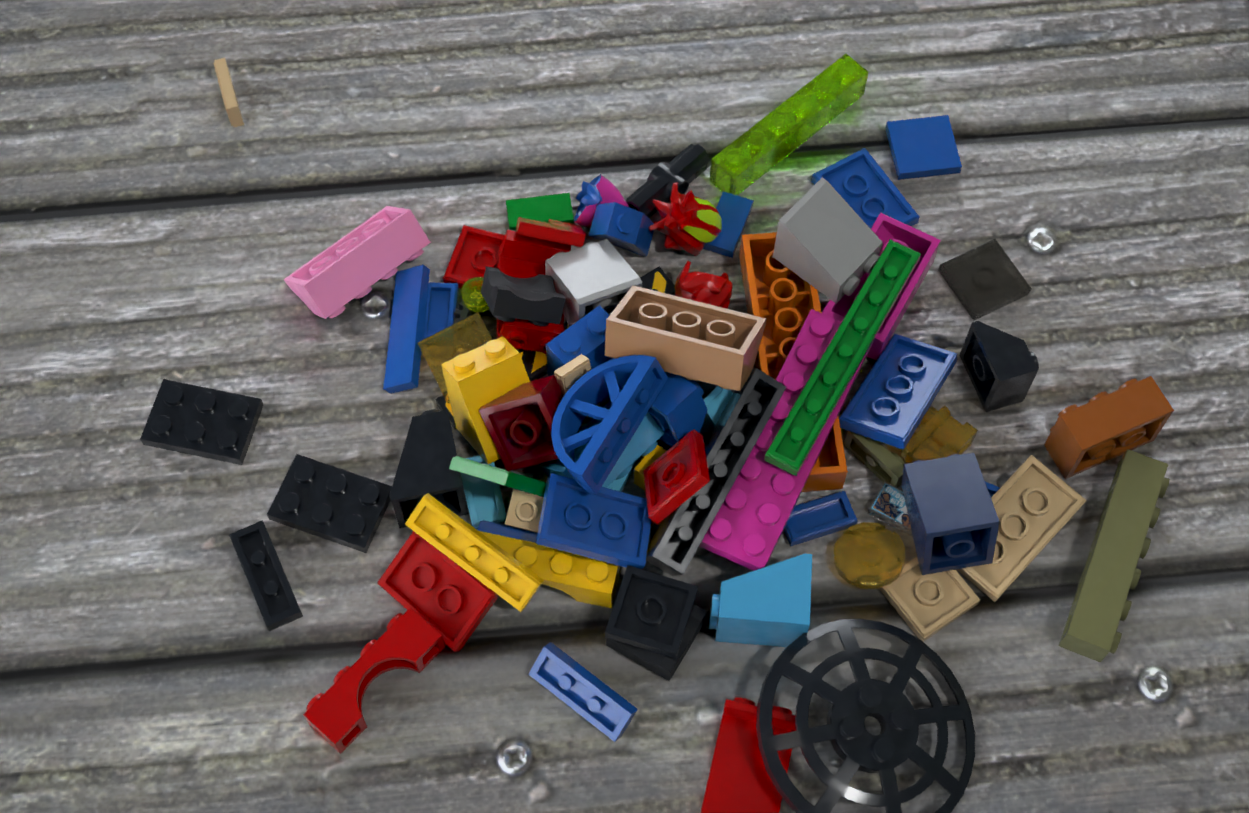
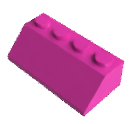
[822,213,941,361]

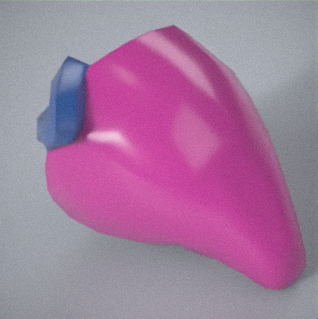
[574,174,629,227]

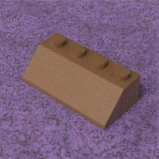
[605,285,766,391]

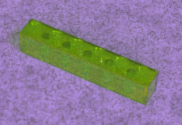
[710,54,869,195]

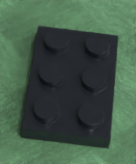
[140,379,264,465]
[267,454,392,553]

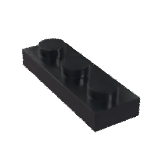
[229,520,303,631]

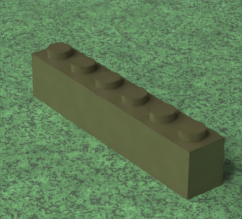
[1058,449,1170,663]

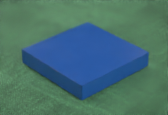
[885,115,962,180]

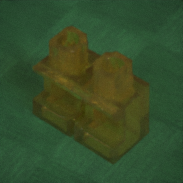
[896,405,978,464]

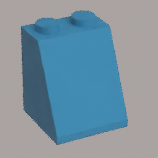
[709,554,812,647]

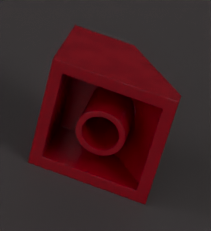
[479,375,579,471]

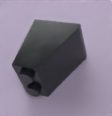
[390,409,469,528]

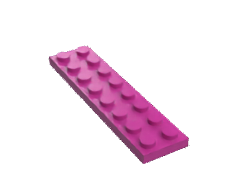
[699,309,874,571]

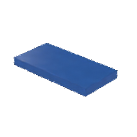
[839,334,957,450]

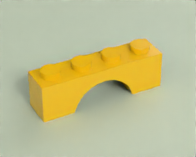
[479,531,619,609]

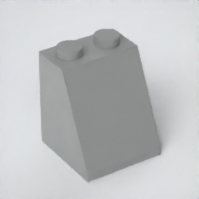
[773,177,882,303]
[545,239,642,326]

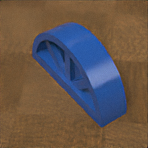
[551,355,668,495]

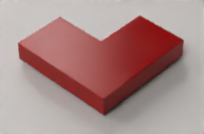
[516,217,586,247]

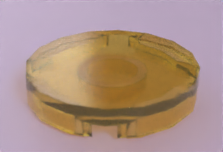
[834,522,905,589]

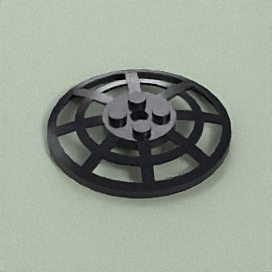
[756,619,975,813]

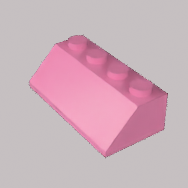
[284,206,431,319]

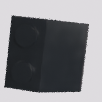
[959,321,1039,412]

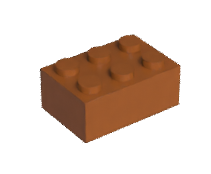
[1044,376,1174,479]

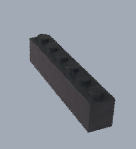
[646,368,786,576]

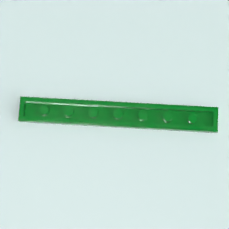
[764,239,921,476]

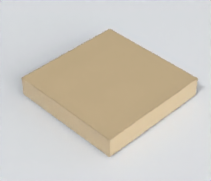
[877,556,980,642]

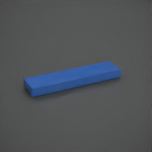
[383,264,430,394]

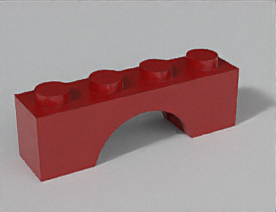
[303,607,445,754]

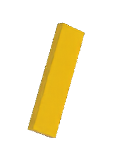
[405,493,544,612]

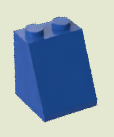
[546,305,611,407]

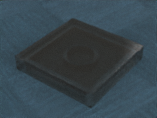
[938,239,1032,321]

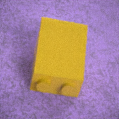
[441,336,530,464]

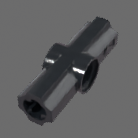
[626,144,711,218]

